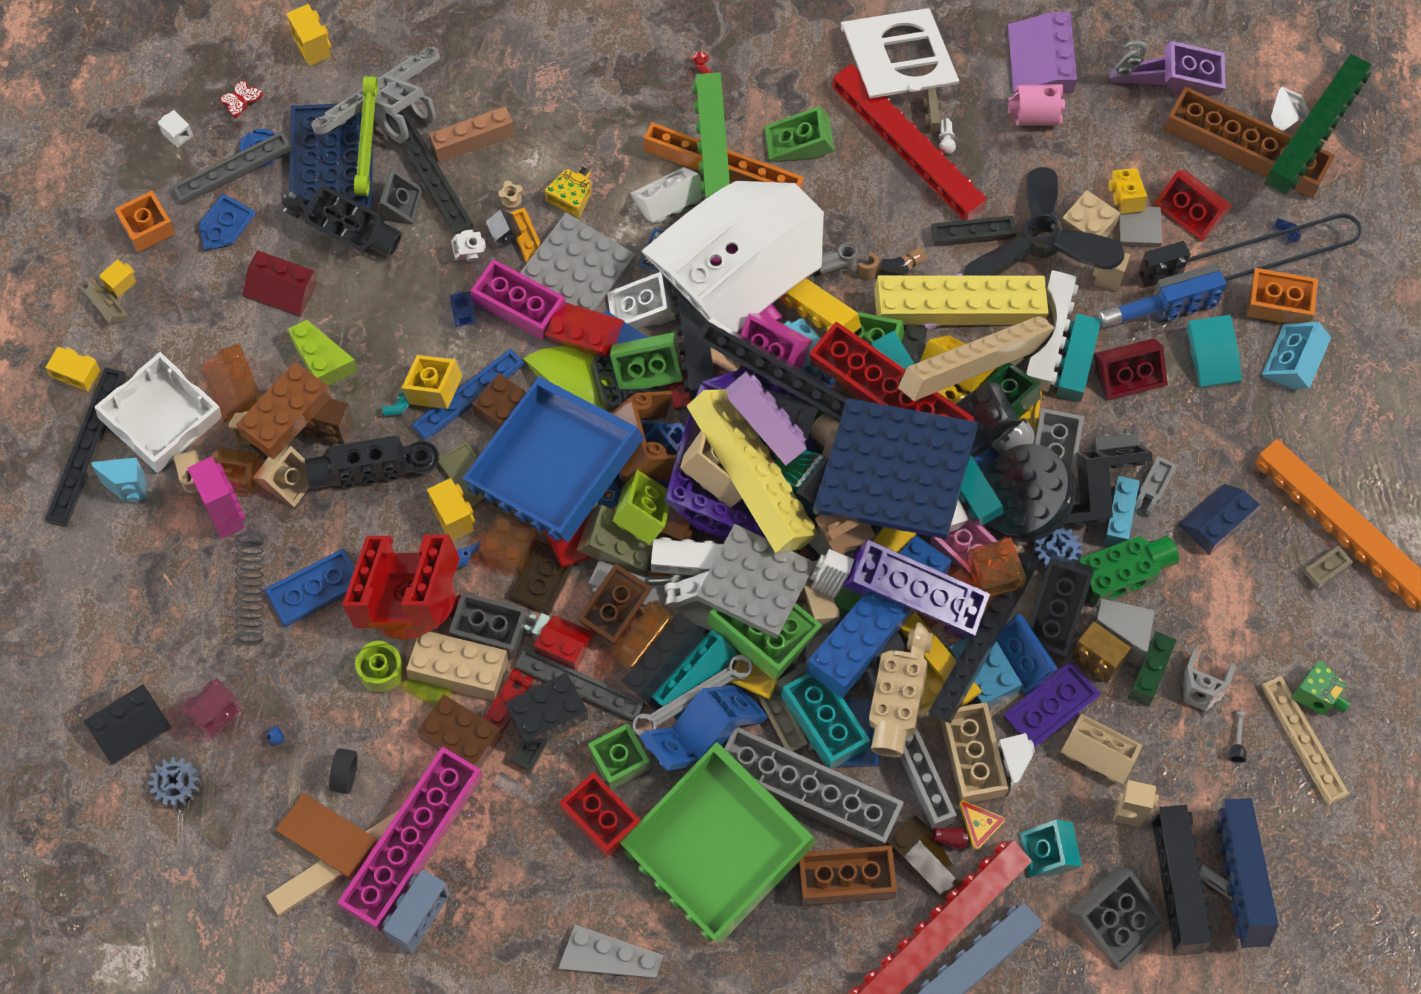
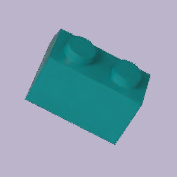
[1020,819,1082,878]

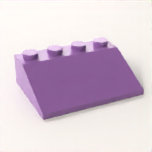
[1008,12,1077,94]

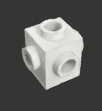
[451,230,486,262]

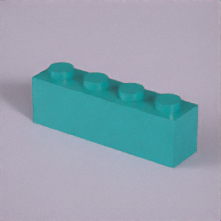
[1054,314,1101,402]
[651,630,738,720]

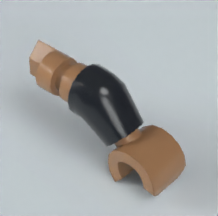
[857,247,928,280]

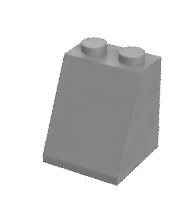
[1088,599,1155,667]

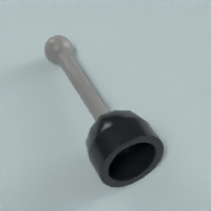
[1228,709,1247,763]

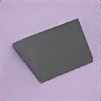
[379,168,424,224]

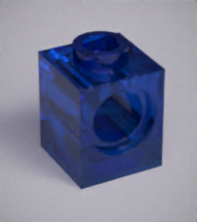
[449,291,476,327]

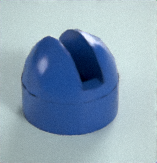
[266,725,286,746]

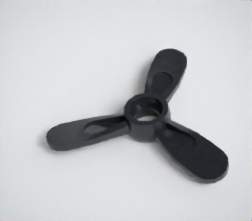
[964,167,1125,276]

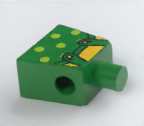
[1291,659,1351,715]

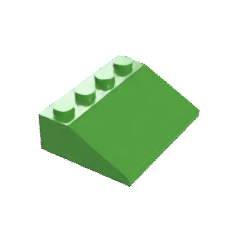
[706,603,822,681]

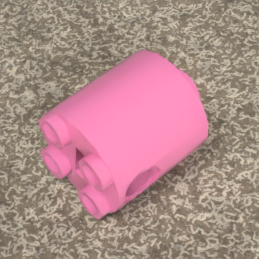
[1008,84,1065,126]

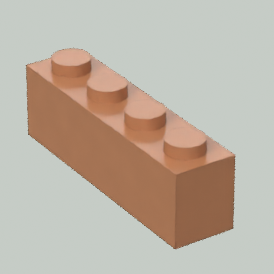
[429,106,514,163]

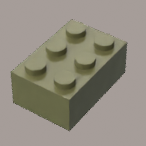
[577,505,656,575]

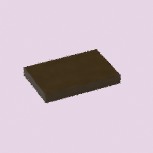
[509,540,576,616]

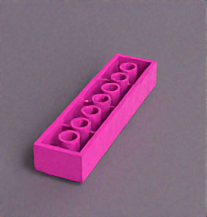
[337,746,483,933]

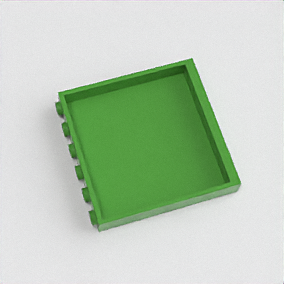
[620,742,818,944]

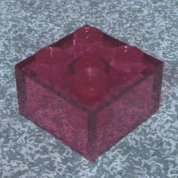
[182,678,243,742]

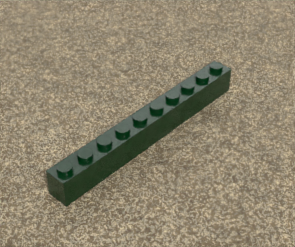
[1264,54,1372,195]

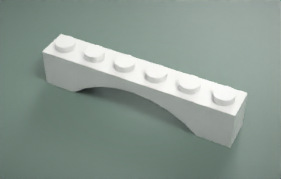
[1026,270,1079,392]

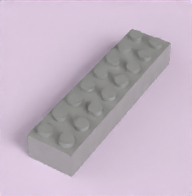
[725,727,904,847]

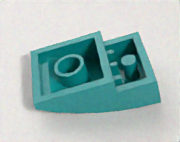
[1186,315,1242,388]

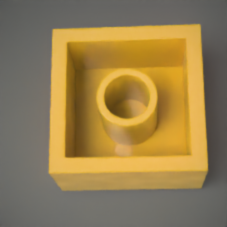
[286,4,332,66]
[402,355,463,409]
[427,478,475,541]

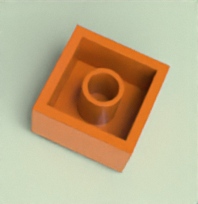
[115,190,176,252]

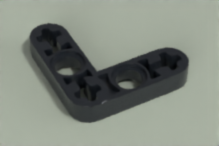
[591,355,658,411]

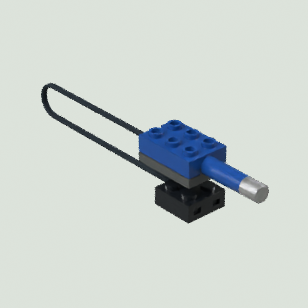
[1098,213,1362,328]

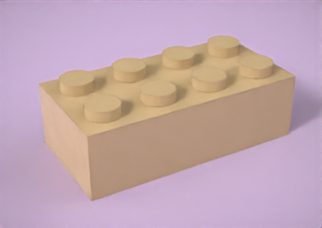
[406,632,508,701]
[940,702,1008,803]

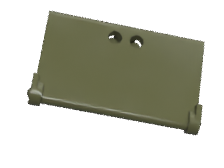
[437,441,484,509]

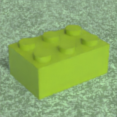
[613,470,670,545]

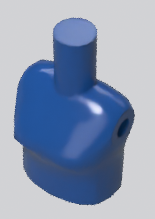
[457,541,483,568]

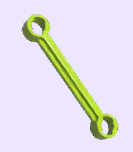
[354,76,378,197]

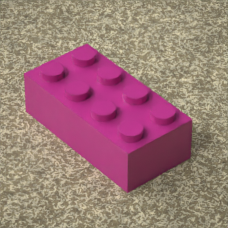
[470,259,565,341]
[187,457,246,539]

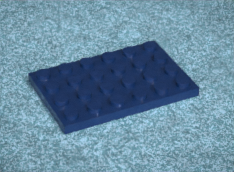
[289,104,373,216]

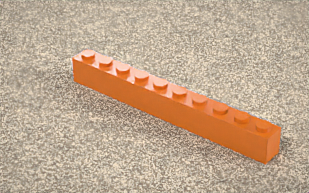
[1255,439,1421,612]

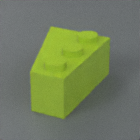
[288,320,358,386]

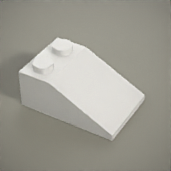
[607,272,677,328]

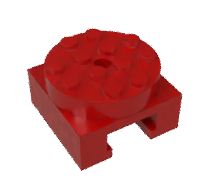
[342,534,460,639]

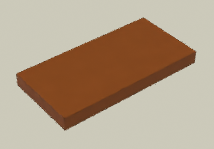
[275,793,378,879]

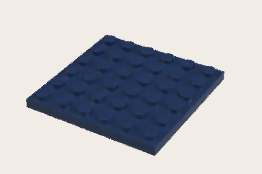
[813,398,978,539]

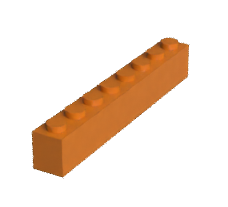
[643,122,804,191]

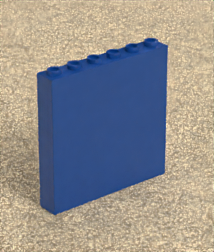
[462,376,644,543]

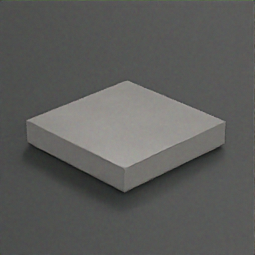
[1118,207,1162,247]

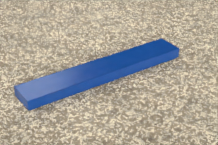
[411,348,525,441]

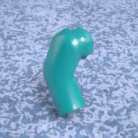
[382,392,410,417]

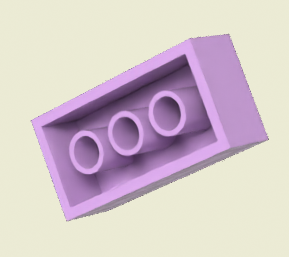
[726,372,807,465]

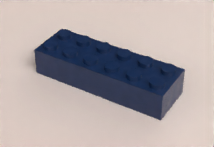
[1214,798,1279,948]

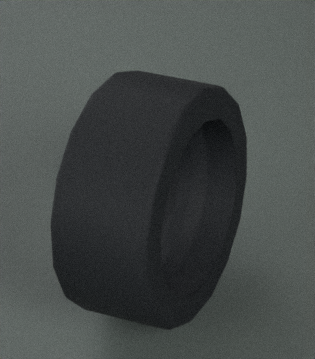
[329,748,358,794]

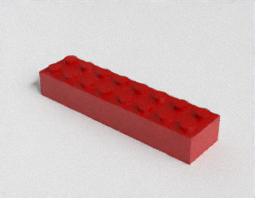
[809,321,975,422]

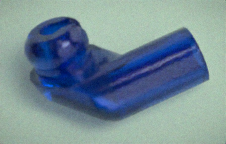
[1274,218,1301,242]

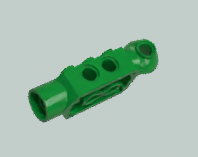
[1079,535,1179,606]

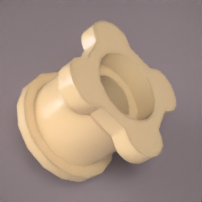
[498,181,523,208]

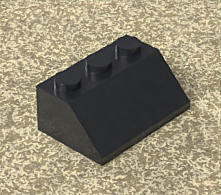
[84,684,172,765]

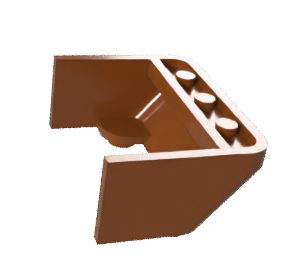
[610,391,677,482]

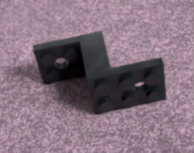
[1059,445,1153,528]

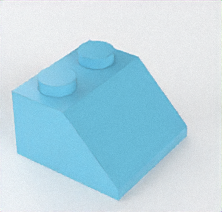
[92,458,146,503]

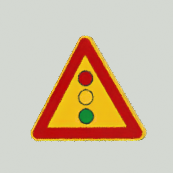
[959,801,1005,850]

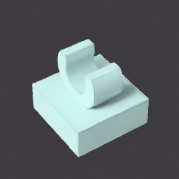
[524,613,550,641]

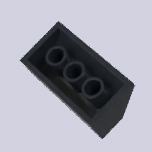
[621,611,707,711]

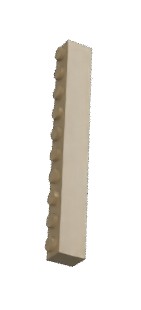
[898,316,1054,401]

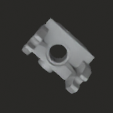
[1180,647,1236,711]

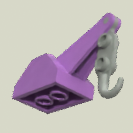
[1109,41,1226,97]

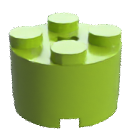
[355,641,404,693]

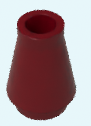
[932,827,968,850]

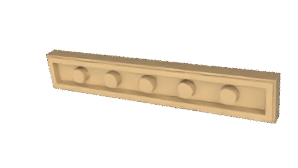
[1260,676,1349,805]

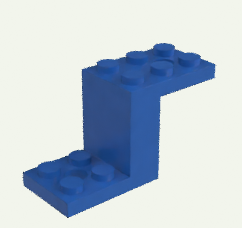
[640,685,768,770]

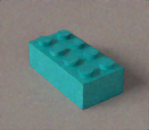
[780,673,870,769]

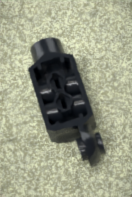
[281,185,402,258]
[305,436,439,489]

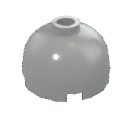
[991,418,1035,455]

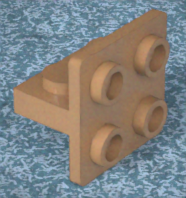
[815,515,875,554]

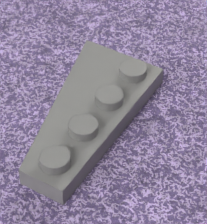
[558,924,664,980]

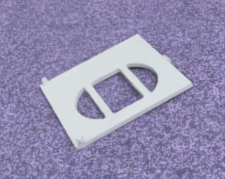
[841,8,959,98]

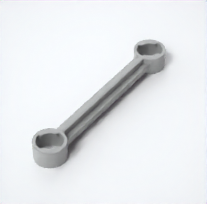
[632,655,752,738]

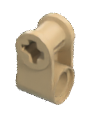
[174,450,199,494]

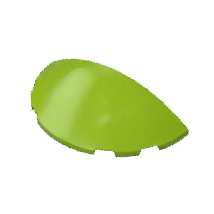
[523,346,617,413]

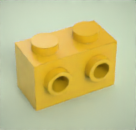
[1109,168,1147,214]

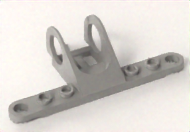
[311,47,440,143]

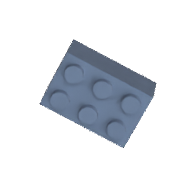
[383,869,450,954]

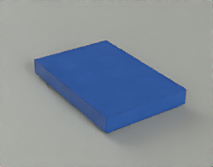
[997,614,1058,695]
[835,699,879,768]

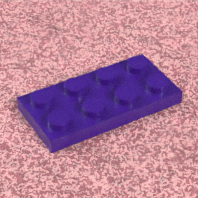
[1003,661,1101,749]

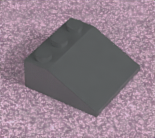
[1068,866,1169,970]

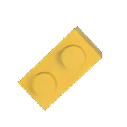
[45,347,100,392]

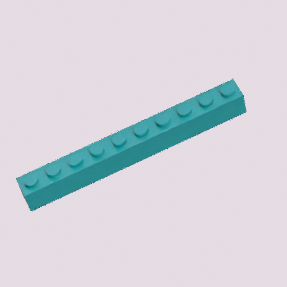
[871,331,1004,526]

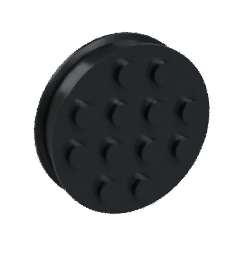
[983,444,1076,542]

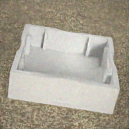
[95,352,222,473]

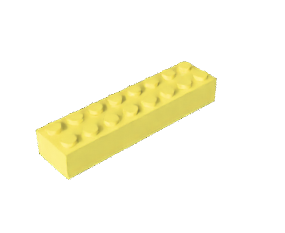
[874,276,1049,325]
[687,389,819,553]

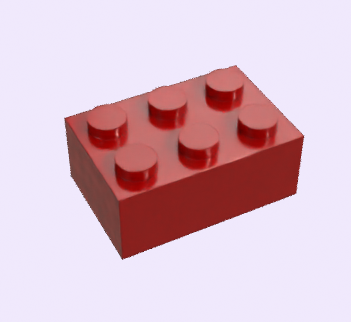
[559,772,641,859]

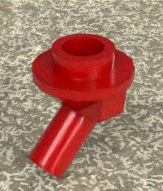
[690,52,713,74]

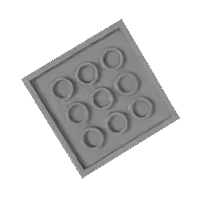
[520,212,636,311]
[695,524,815,639]

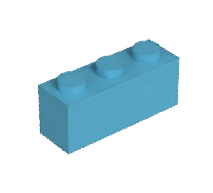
[1103,476,1140,546]

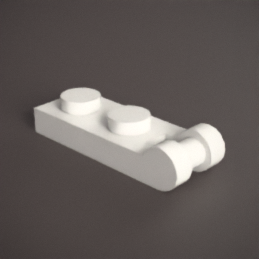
[664,571,709,609]

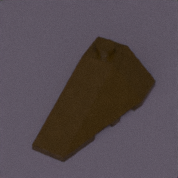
[885,815,963,902]

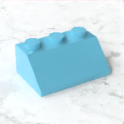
[1262,322,1331,389]

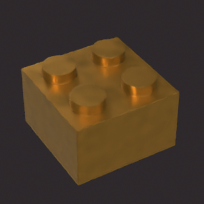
[1072,621,1131,683]

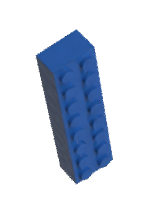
[806,535,952,698]

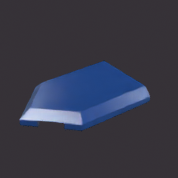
[199,193,257,250]

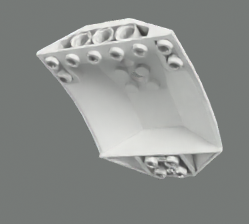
[642,181,824,333]

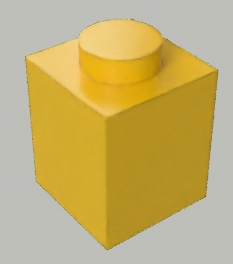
[99,260,136,298]

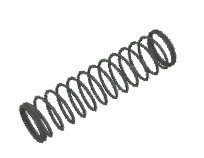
[234,532,264,645]

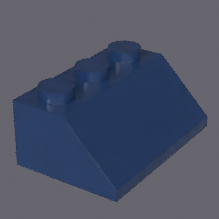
[1178,484,1260,555]

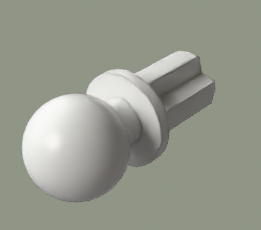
[939,118,956,154]

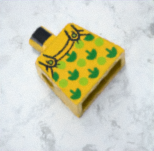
[545,167,592,218]

